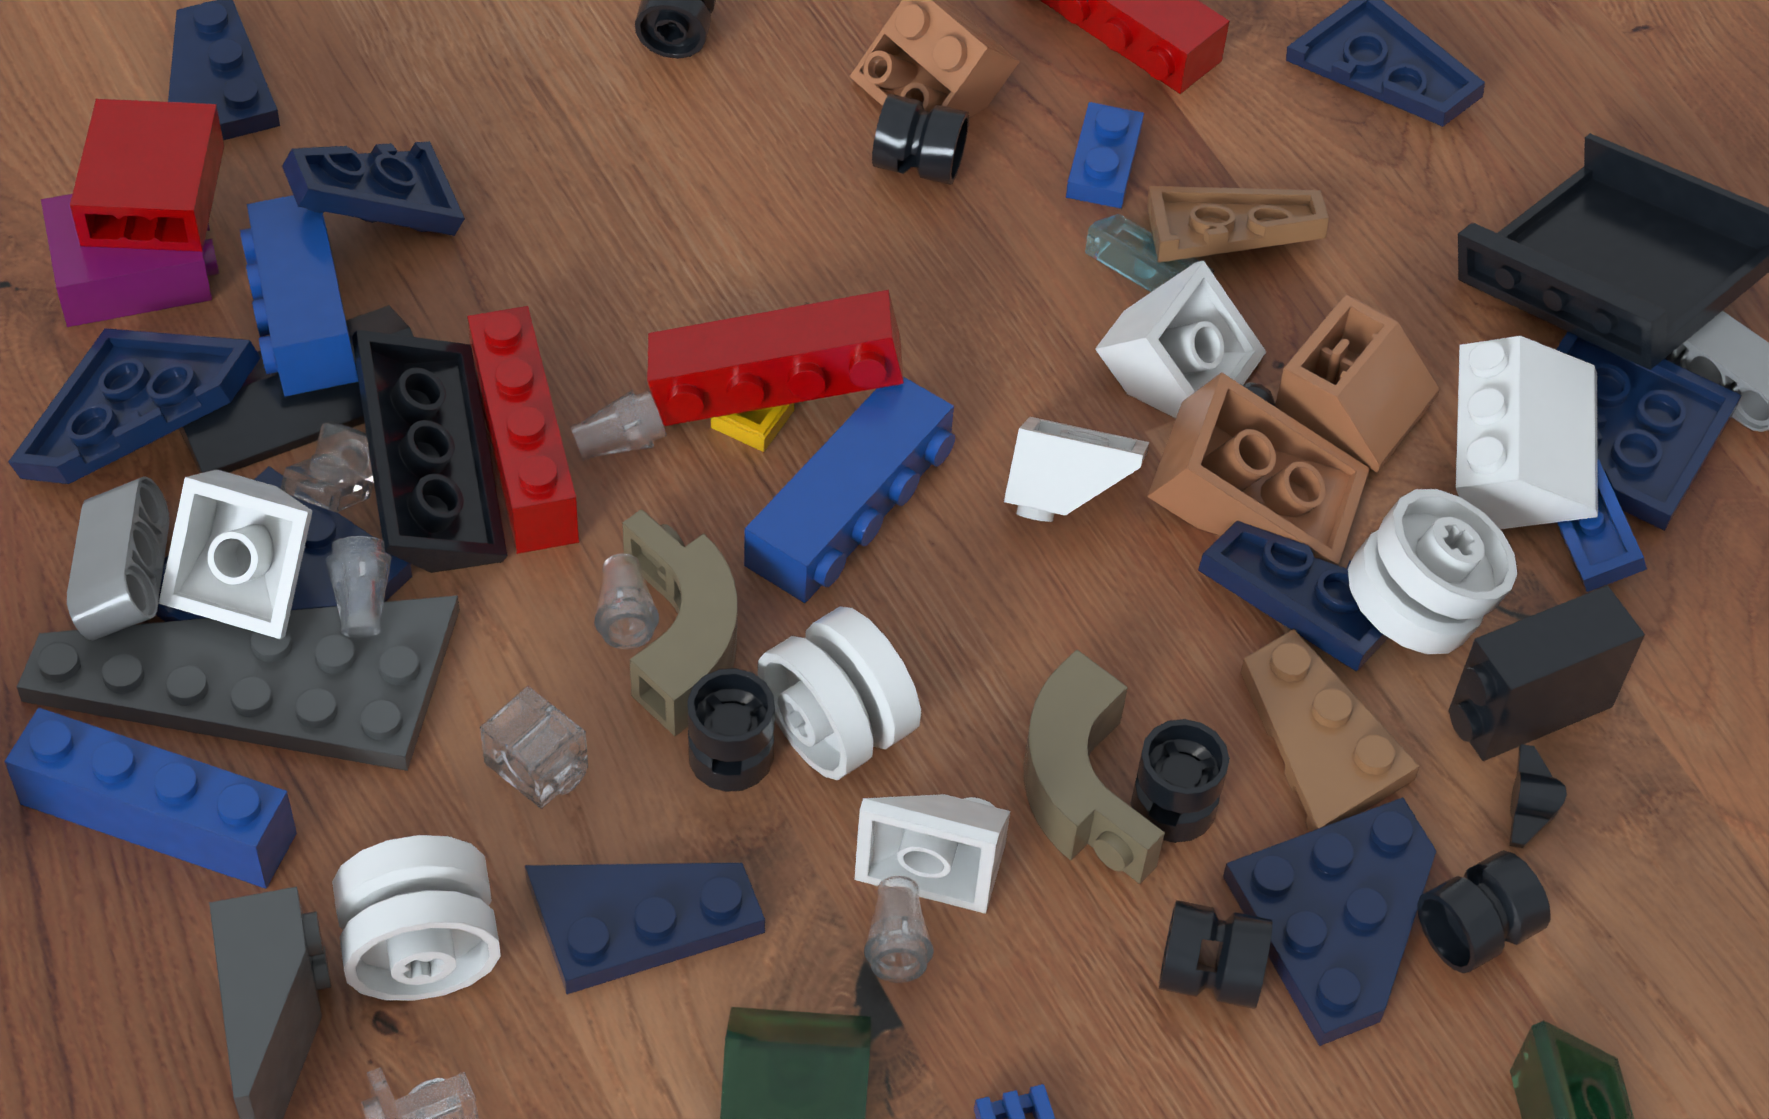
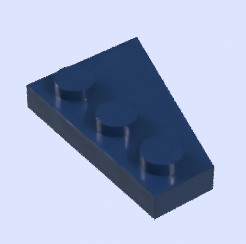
[168,0,280,141]
[1286,0,1485,127]
[282,141,465,236]
[1198,521,1389,672]
[525,863,765,994]

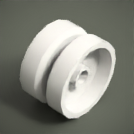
[1348,489,1517,654]
[758,606,921,780]
[332,835,501,1001]

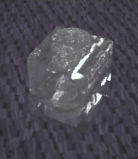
[480,686,588,809]

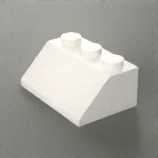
[1456,336,1598,529]

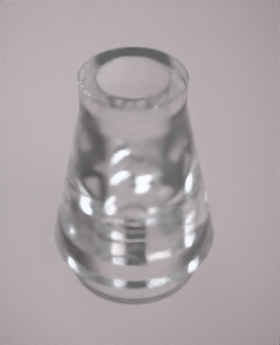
[570,390,667,461]
[326,536,392,637]
[594,554,659,649]
[864,876,934,983]

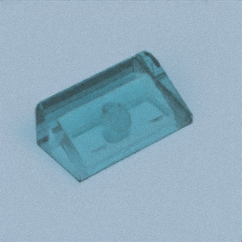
[1085,214,1214,292]

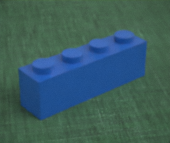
[240,195,359,397]
[744,376,955,603]
[4,707,297,889]

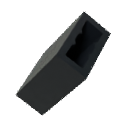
[1448,585,1645,761]

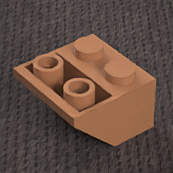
[849,0,1020,118]
[1275,294,1440,473]

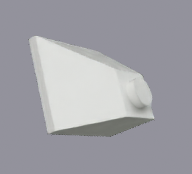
[1095,261,1266,418]
[1004,417,1149,522]
[159,469,312,639]
[854,794,1011,914]

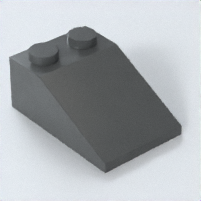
[209,887,331,1119]

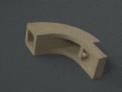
[622,509,737,736]
[1023,650,1165,884]

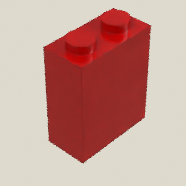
[70,99,224,252]

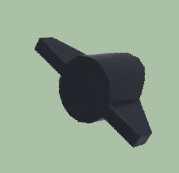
[1510,744,1567,848]

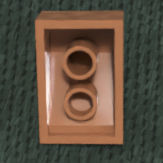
[1147,372,1370,565]

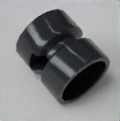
[635,0,716,59]
[872,94,969,185]
[687,668,775,792]
[1131,719,1230,843]
[1417,850,1551,974]
[1158,900,1273,1009]

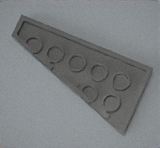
[17,595,460,771]

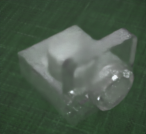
[280,421,374,513]
[361,1067,479,1119]

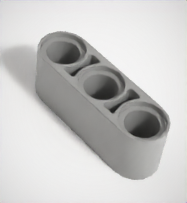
[1665,311,1769,432]
[67,476,169,641]

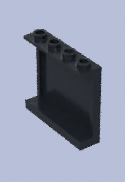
[1458,133,1769,370]

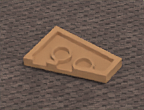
[1147,186,1329,263]
[1240,629,1420,832]

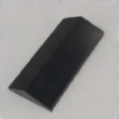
[179,305,414,473]
[352,329,508,573]

